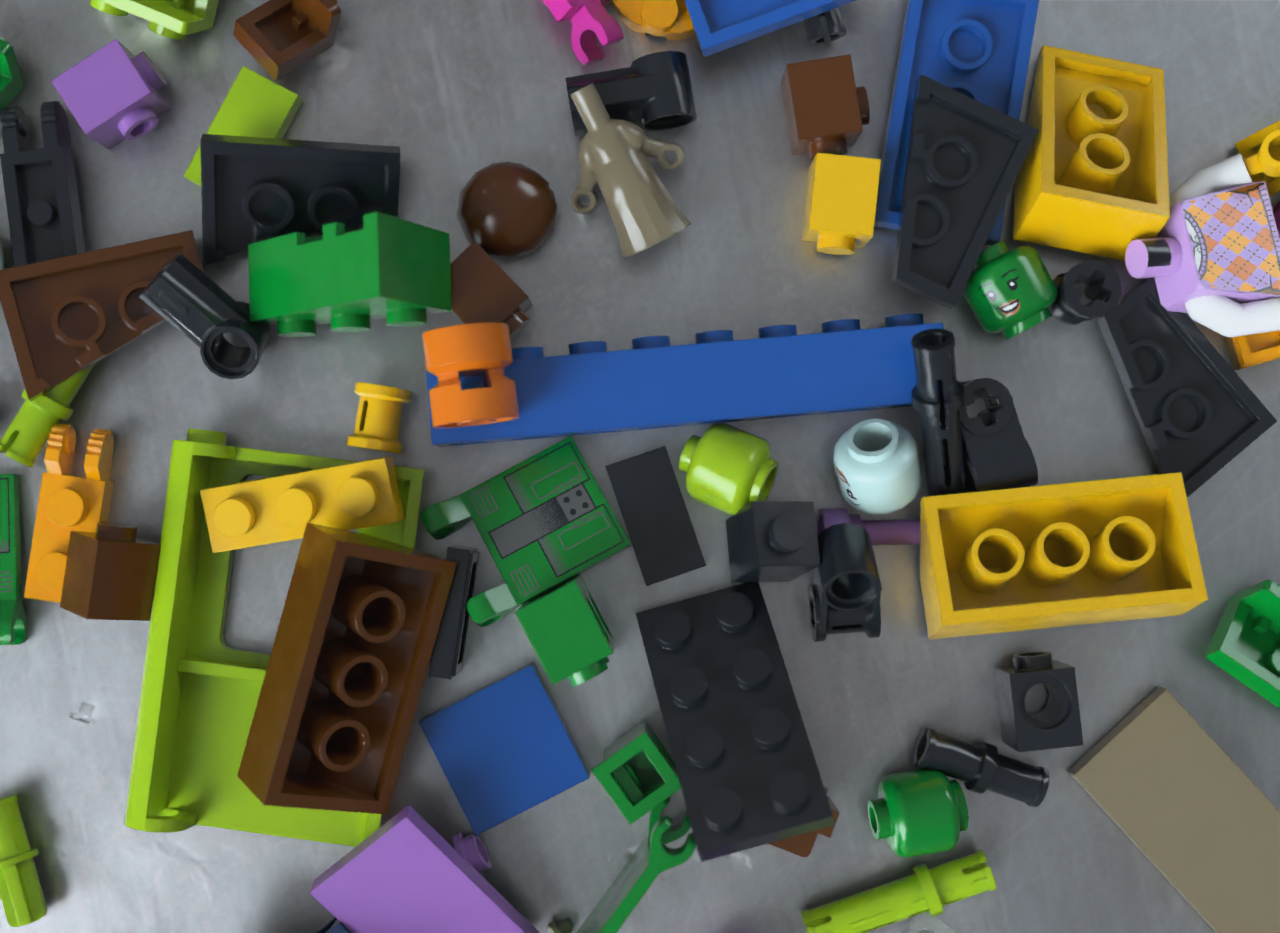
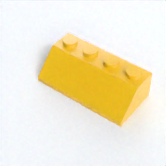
[920,472,1208,640]

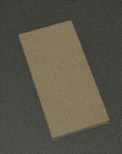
[1067,686,1280,933]

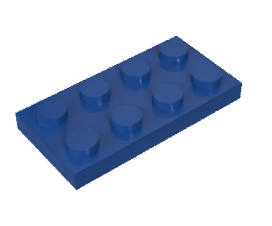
[874,0,1039,246]

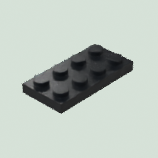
[636,582,834,862]

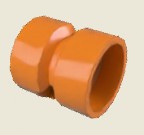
[422,322,520,428]

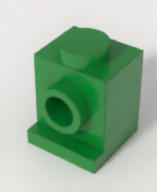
[591,720,681,825]

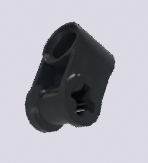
[959,378,1038,493]
[809,523,882,642]

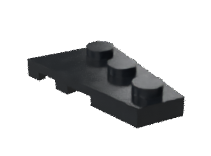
[1096,277,1277,497]

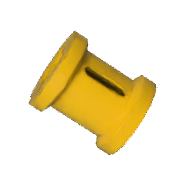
[346,382,412,454]

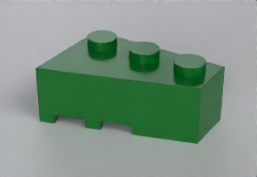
[248,212,452,337]

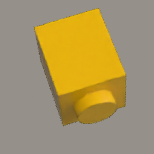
[802,153,881,255]

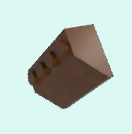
[237,523,457,815]

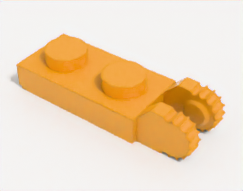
[24,423,115,603]

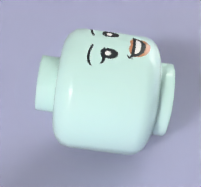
[834,418,921,514]

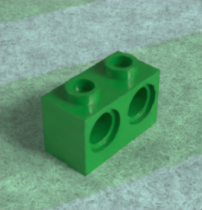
[514,574,615,687]

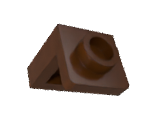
[233,0,341,81]

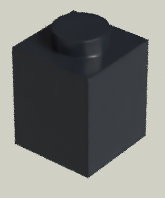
[726,501,820,582]

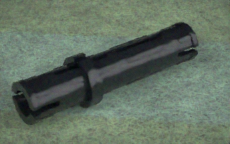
[911,328,966,496]

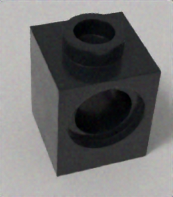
[994,651,1084,752]

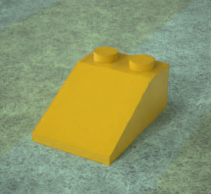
[1013,45,1170,261]

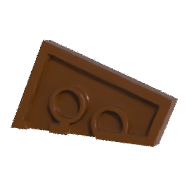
[0,230,204,402]

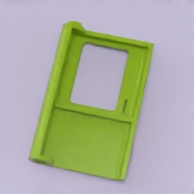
[124,428,424,847]

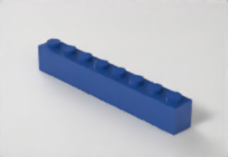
[426,313,944,447]

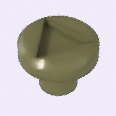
[547,920,573,933]

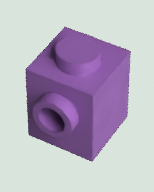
[51,39,172,150]

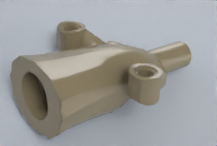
[570,83,691,258]

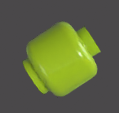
[679,423,779,515]

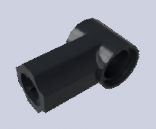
[565,51,697,136]
[139,253,271,380]

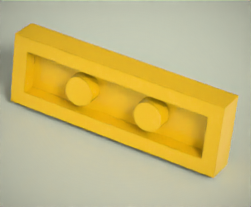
[200,455,404,553]

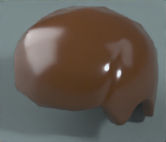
[457,161,557,258]

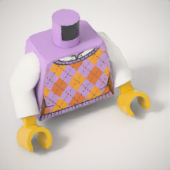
[1125,129,1280,337]

